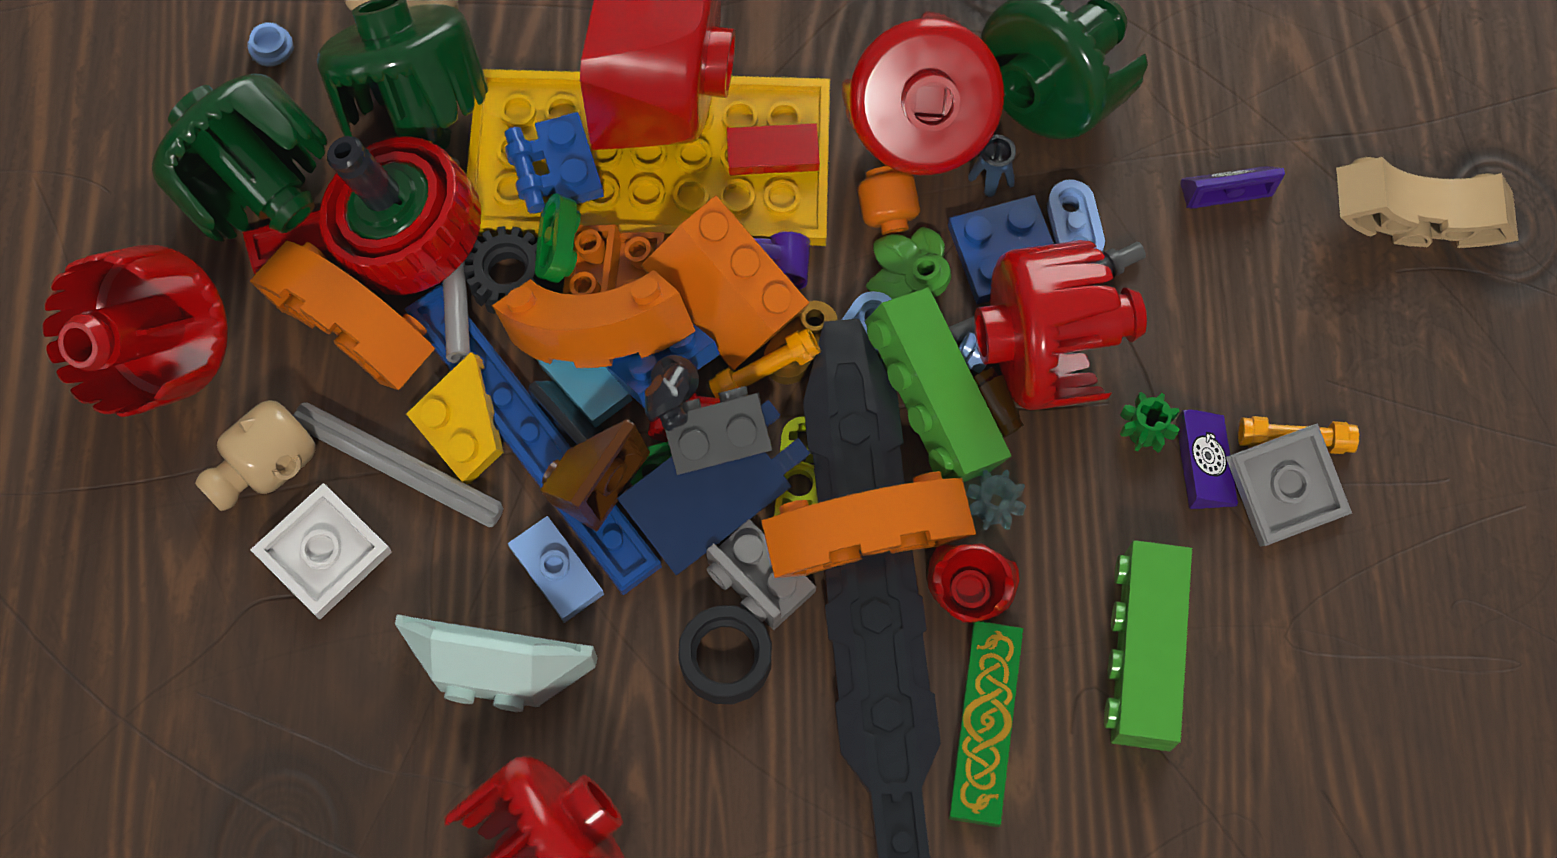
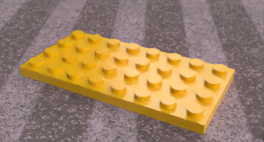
[467,69,830,246]

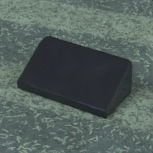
[529,381,605,447]

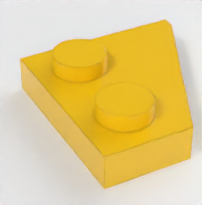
[406,352,504,484]

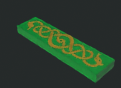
[949,621,1023,827]

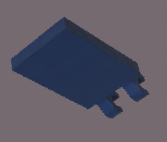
[617,400,810,576]

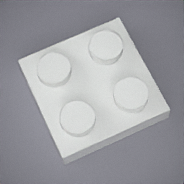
[250,483,392,620]

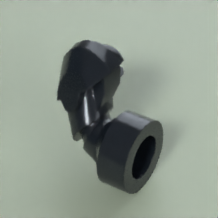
[645,355,699,432]

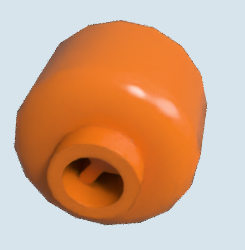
[857,166,920,235]

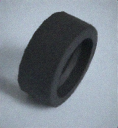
[678,605,772,704]

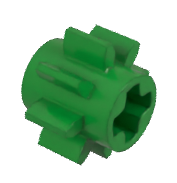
[1120,392,1180,453]

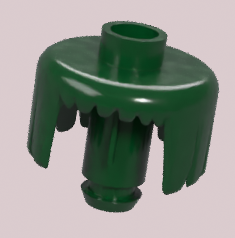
[317,0,488,149]
[981,0,1148,140]
[152,74,327,241]

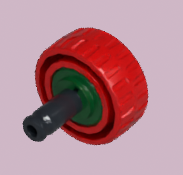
[319,136,482,295]

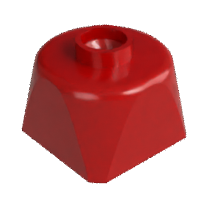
[580,0,736,150]

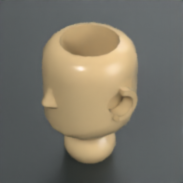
[195,400,315,511]

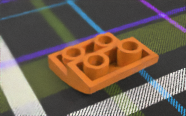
[563,225,668,295]

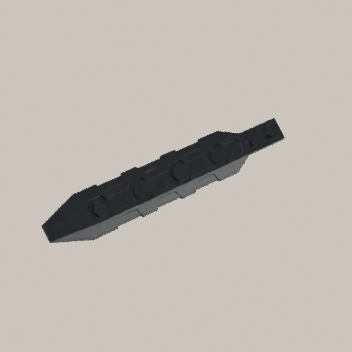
[803,319,941,858]

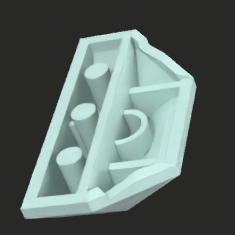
[395,614,597,712]

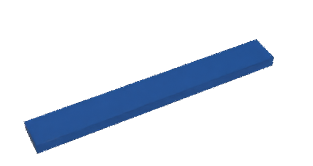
[405,283,662,595]

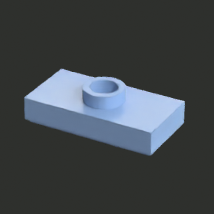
[508,516,604,623]

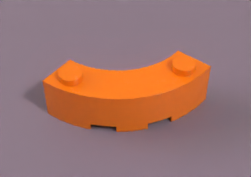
[250,241,435,390]
[492,270,696,368]
[762,471,976,578]

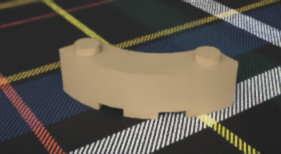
[1336,157,1519,248]

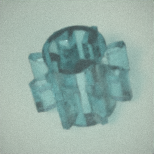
[966,470,1026,530]

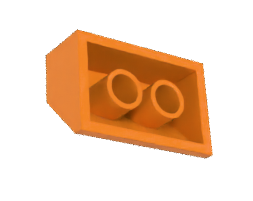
[641,195,810,371]

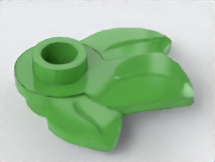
[866,227,951,299]

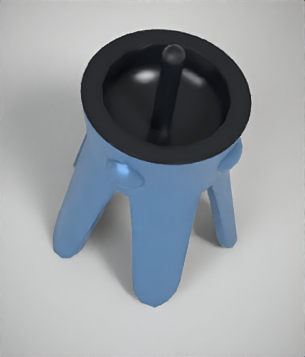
[968,135,1016,197]

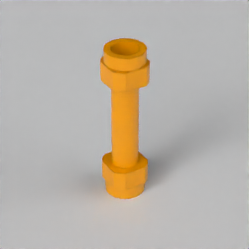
[709,328,821,399]
[1238,416,1359,454]

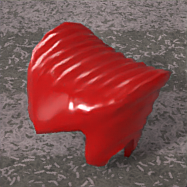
[927,544,1020,623]

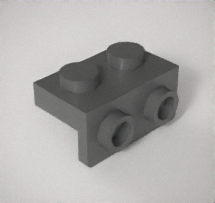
[665,386,773,475]

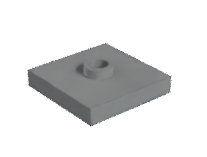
[1226,424,1352,547]

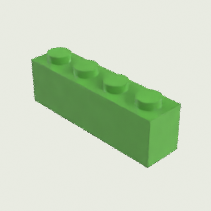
[864,287,1012,482]
[1104,540,1192,751]

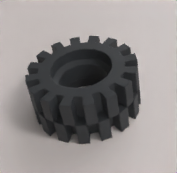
[464,226,551,314]

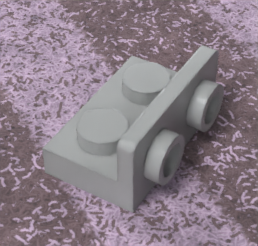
[706,520,816,631]

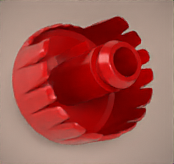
[841,12,1004,175]
[974,240,1147,410]
[42,244,228,417]
[444,756,625,858]

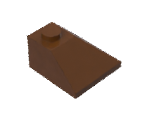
[540,419,650,532]

